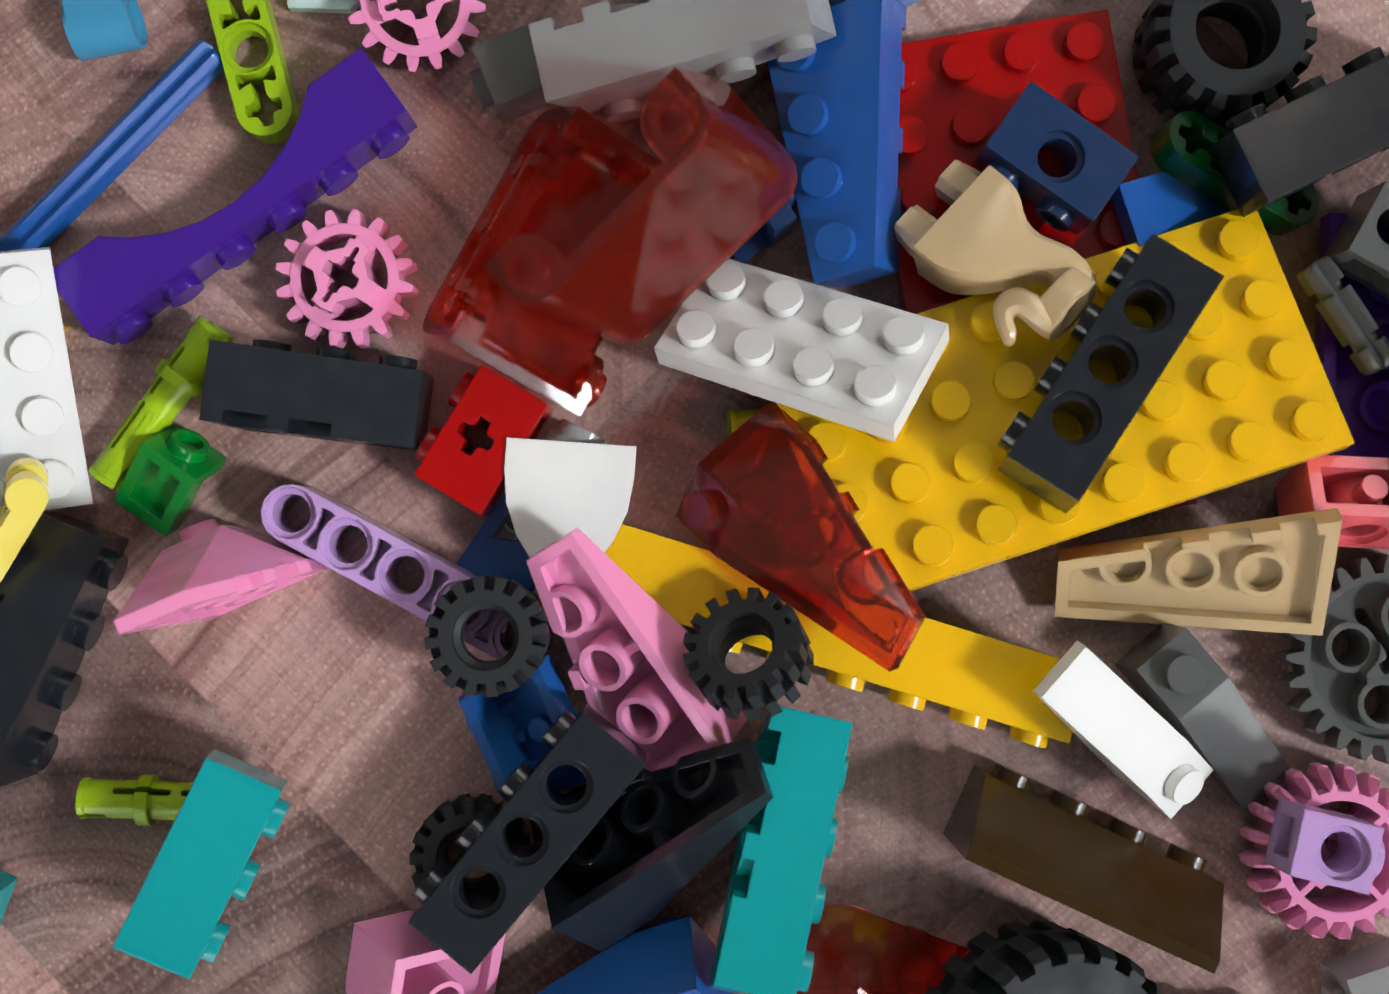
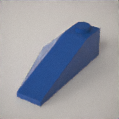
[536,916,732,994]

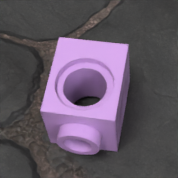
[1264,798,1385,895]

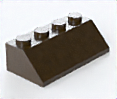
[943,762,1224,974]

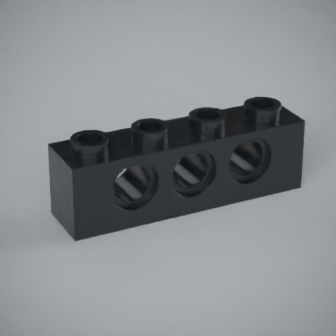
[997,234,1224,513]
[408,703,646,974]

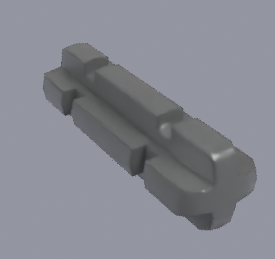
[1297,256,1389,375]

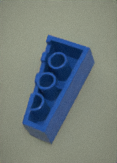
[767,0,907,289]

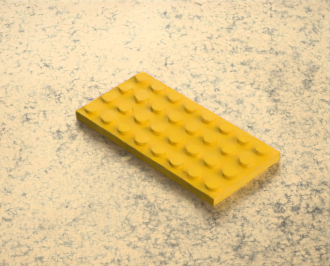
[774,209,1355,612]

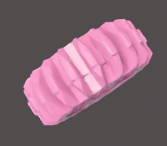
[1237,762,1389,940]

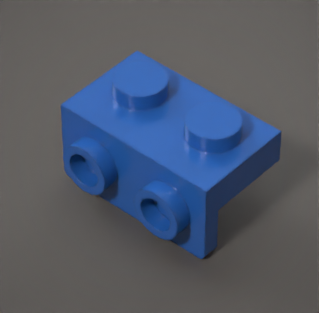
[459,655,586,801]

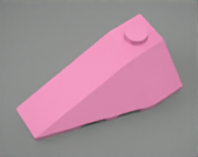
[113,519,327,634]

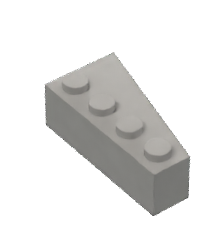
[528,0,837,123]

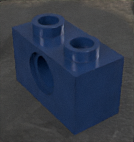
[974,81,1139,234]

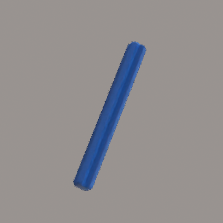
[0,39,224,251]

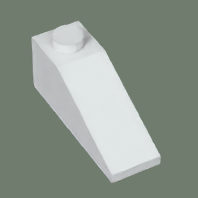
[1033,641,1213,819]

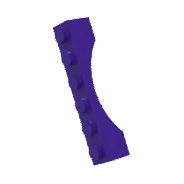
[54,48,417,345]

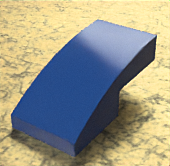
[1111,171,1231,246]

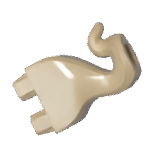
[894,160,1097,347]

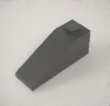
[1115,624,1290,809]

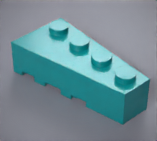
[709,706,853,994]

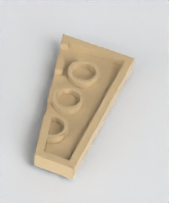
[1054,508,1342,636]

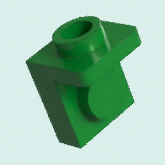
[114,424,226,536]

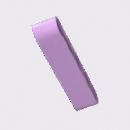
[261,484,553,660]

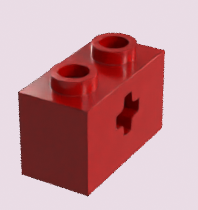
[414,364,554,516]

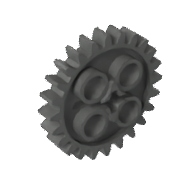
[1275,555,1389,764]

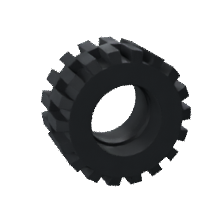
[1132,0,1317,129]

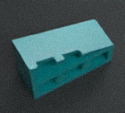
[112,749,291,980]

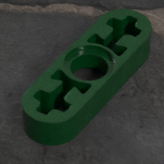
[1150,110,1319,236]

